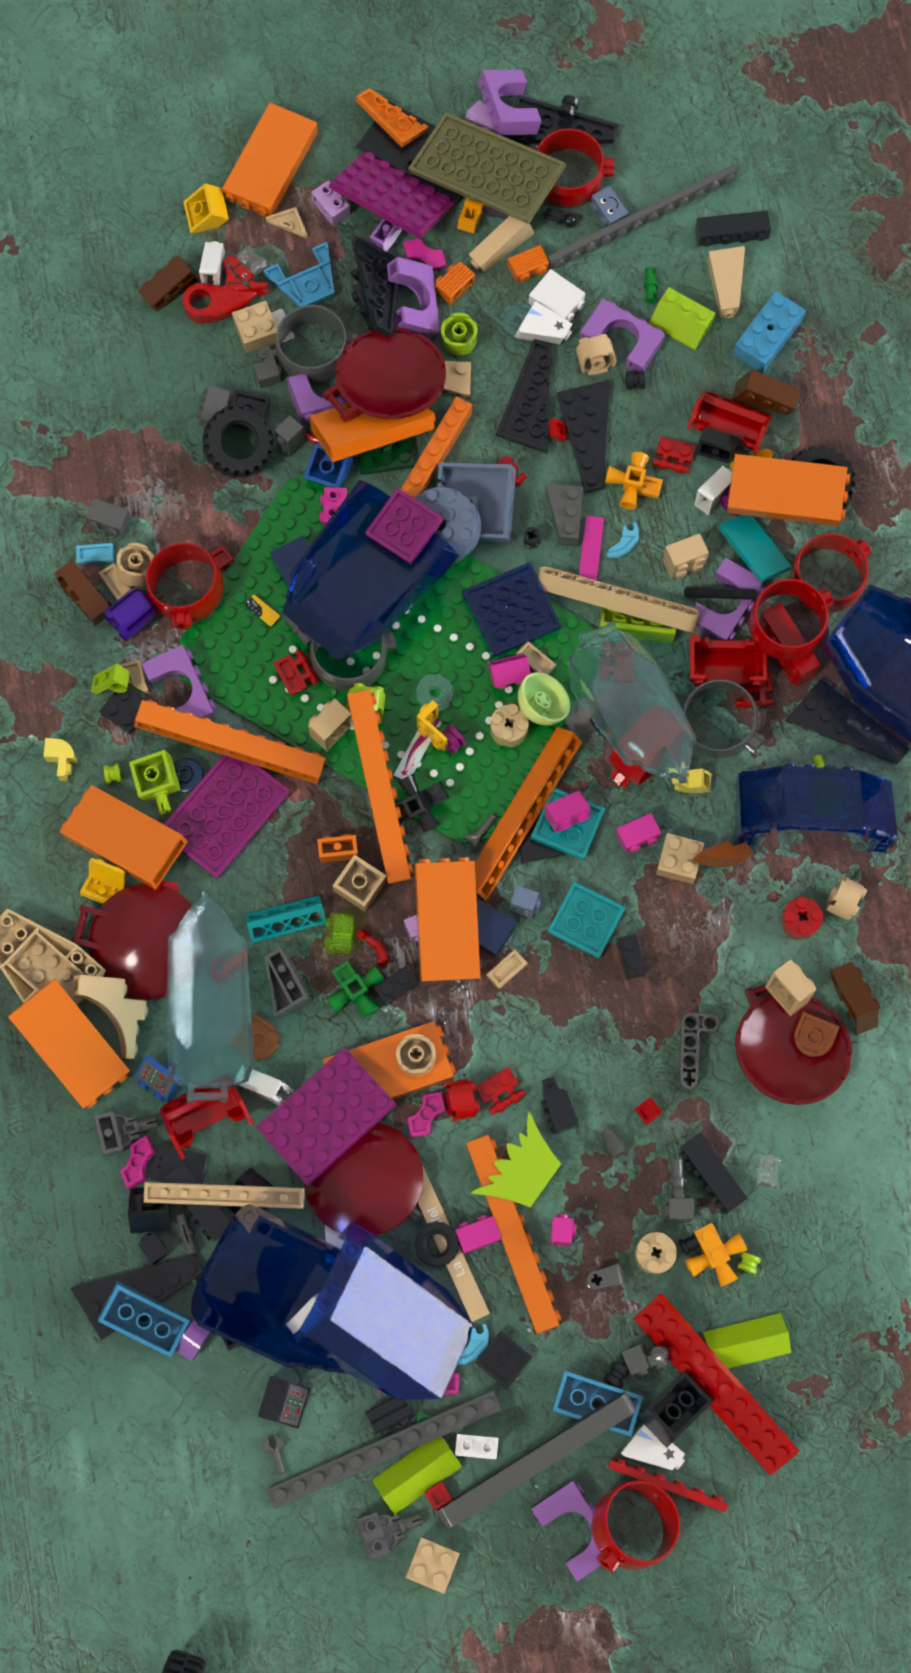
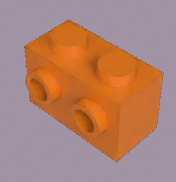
[317,834,358,863]

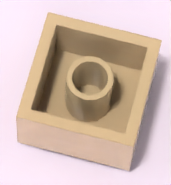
[232,301,277,353]
[662,533,709,579]
[308,699,353,751]
[656,833,704,884]
[333,855,387,912]
[765,960,817,1016]
[406,1537,460,1594]

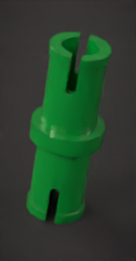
[644,267,658,304]

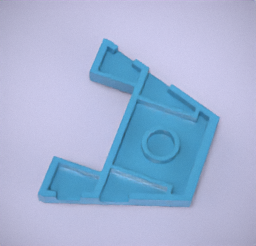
[263,242,335,307]

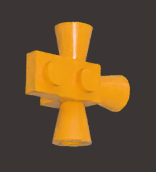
[605,452,663,510]
[684,1223,747,1287]

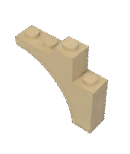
[72,975,148,1060]

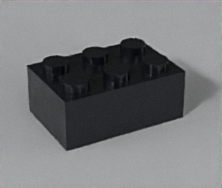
[638,1371,713,1448]

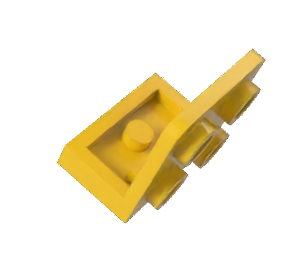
[417,700,447,751]
[80,858,126,904]

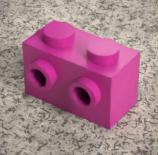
[320,487,348,530]
[487,653,531,689]
[545,791,590,833]
[615,813,661,853]
[455,1214,502,1254]
[550,1214,576,1247]

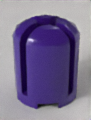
[103,588,157,641]

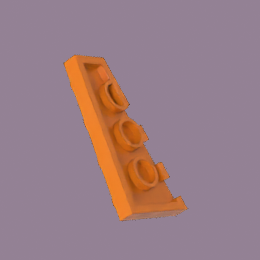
[355,88,429,147]

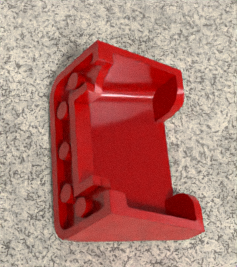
[688,634,767,688]

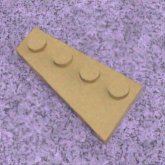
[443,361,471,398]

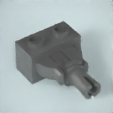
[93,1111,158,1158]
[662,1160,694,1223]
[354,1512,423,1561]

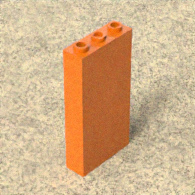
[222,103,318,217]
[310,404,436,462]
[727,454,850,526]
[59,785,187,890]
[414,858,480,982]
[8,978,130,1109]
[323,1021,456,1100]

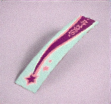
[394,719,442,779]

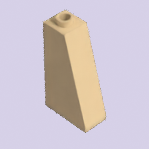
[469,216,535,272]
[707,246,745,318]

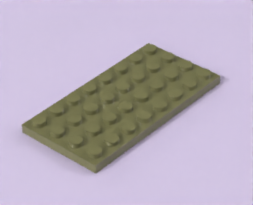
[408,112,566,224]

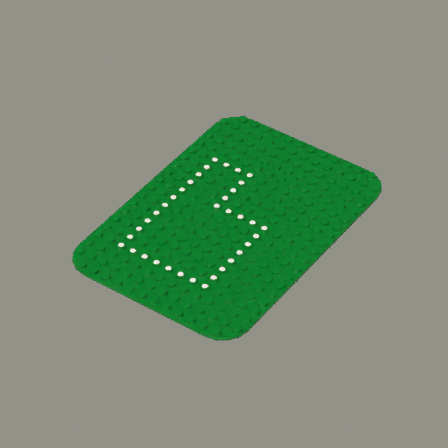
[177,473,603,843]

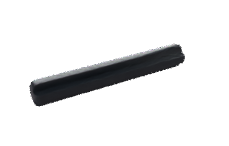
[684,587,757,600]

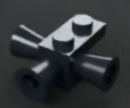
[395,773,450,833]

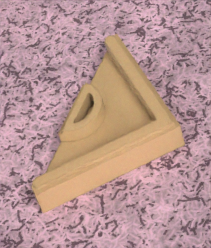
[265,207,308,238]
[106,659,149,694]

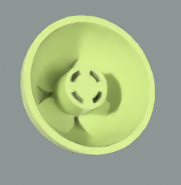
[518,672,570,725]

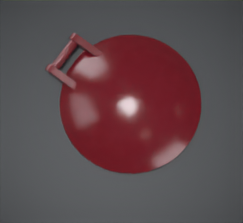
[322,327,446,422]
[71,884,205,1000]
[735,984,852,1105]
[304,1123,424,1238]

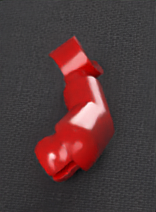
[355,929,390,966]

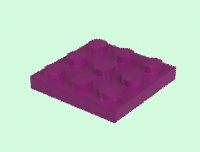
[365,488,444,565]

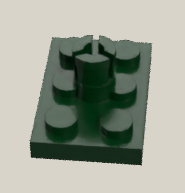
[357,437,415,475]

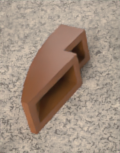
[693,840,754,867]

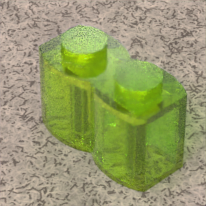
[324,913,355,955]

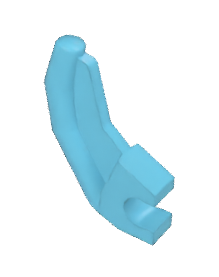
[607,522,639,558]
[453,1324,489,1365]

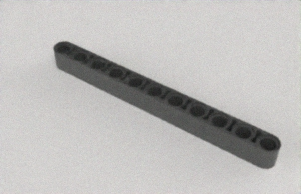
[436,1392,637,1529]

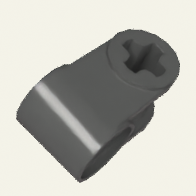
[586,1263,626,1290]

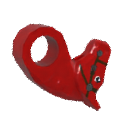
[182,256,269,324]

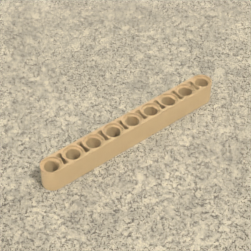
[536,567,699,632]

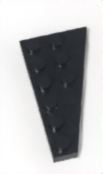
[503,95,619,143]
[351,235,398,338]
[496,339,551,454]
[556,380,609,494]
[70,1255,204,1340]

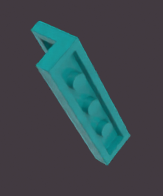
[245,895,327,943]

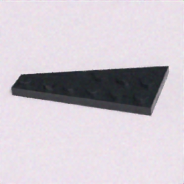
[785,679,910,765]

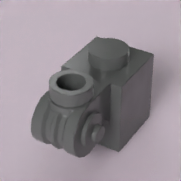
[254,346,283,389]
[622,1343,669,1377]

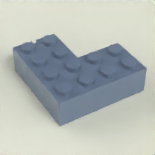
[437,463,516,543]

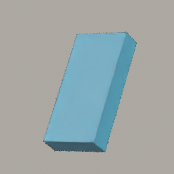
[76,543,115,565]

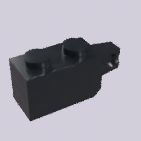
[696,427,750,463]
[541,1077,579,1135]

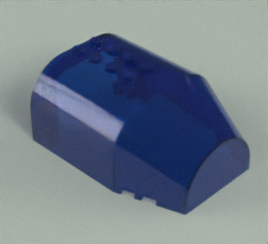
[823,585,911,743]
[191,1204,389,1374]

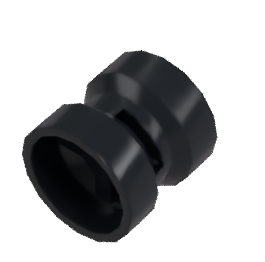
[557,95,580,121]
[625,371,645,390]
[604,1361,630,1389]

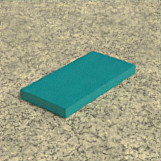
[719,515,792,583]

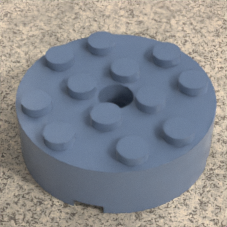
[415,487,481,565]

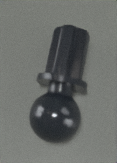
[544,208,577,228]

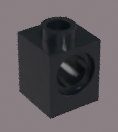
[138,1232,170,1265]

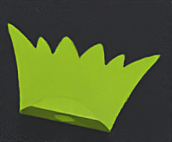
[471,1112,561,1208]

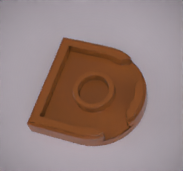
[794,1012,840,1057]
[232,1013,279,1060]

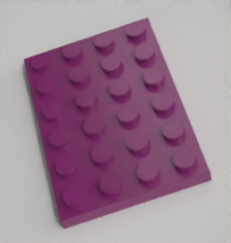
[329,152,455,239]
[164,755,291,879]
[256,1047,397,1186]

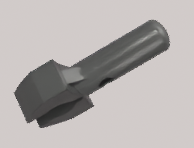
[263,1435,285,1475]

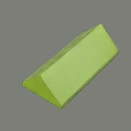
[599,607,676,643]
[702,1313,791,1369]
[372,1436,462,1515]

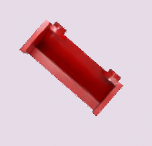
[687,391,772,454]
[160,1075,254,1160]

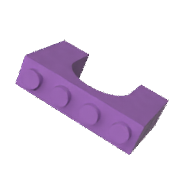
[478,69,541,135]
[387,257,440,339]
[579,299,665,373]
[288,374,348,423]
[694,558,765,641]
[142,645,216,719]
[531,1481,619,1581]

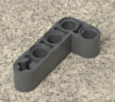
[679,1013,719,1092]

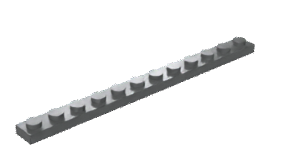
[547,164,738,269]
[267,1391,502,1509]

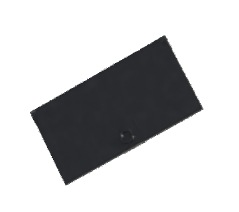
[356,101,461,203]

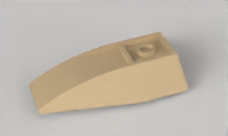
[0,909,106,1007]

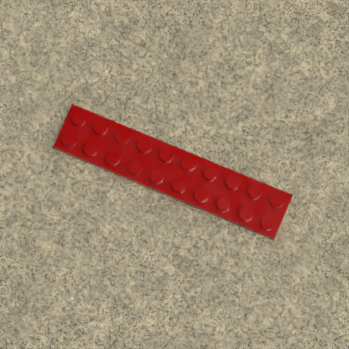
[633,1293,800,1476]

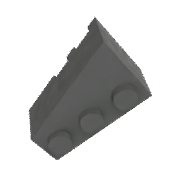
[545,484,583,547]
[264,947,313,1019]

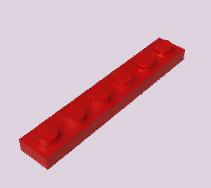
[607,1458,728,1512]

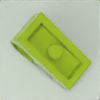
[91,663,130,695]

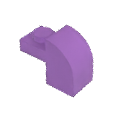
[175,1311,217,1362]

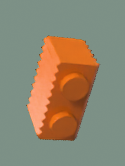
[507,245,549,283]
[435,261,475,305]

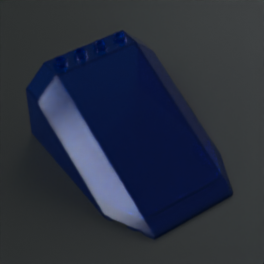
[283,480,459,660]
[287,1222,474,1399]

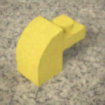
[44,738,77,781]
[671,765,712,793]

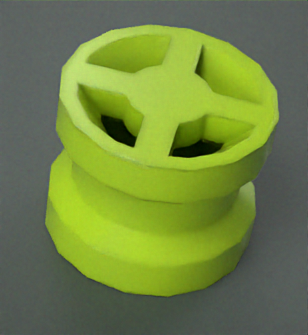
[103,763,122,784]
[737,1252,761,1275]

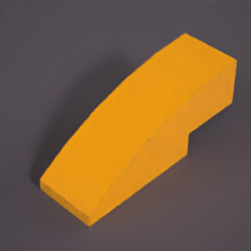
[457,197,485,234]

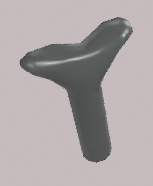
[463,814,496,852]

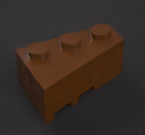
[138,255,201,312]
[732,369,800,415]
[54,560,112,626]
[831,962,880,1035]

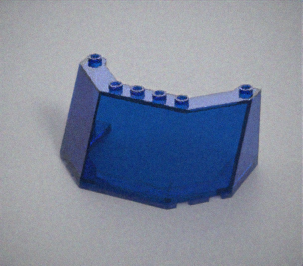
[734,763,898,853]

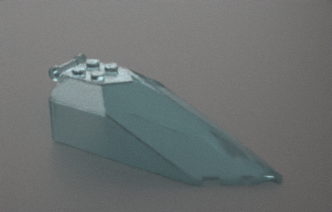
[567,621,696,783]
[167,892,254,1102]

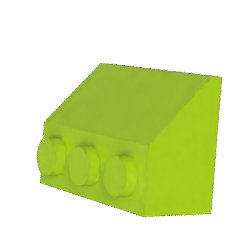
[649,287,716,351]

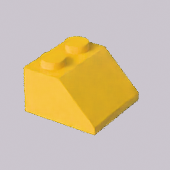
[183,183,229,233]

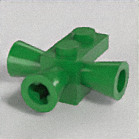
[325,961,384,1019]

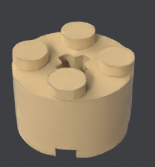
[576,334,617,376]
[116,543,154,587]
[490,704,529,748]
[825,875,867,920]
[396,1034,436,1077]
[635,1232,677,1275]

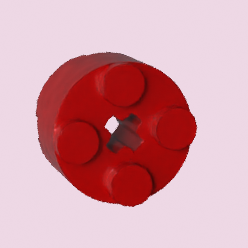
[781,896,823,940]
[443,1079,480,1122]

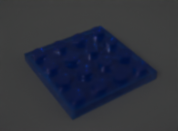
[462,562,562,658]

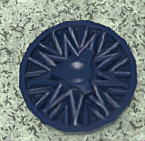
[174,758,203,793]

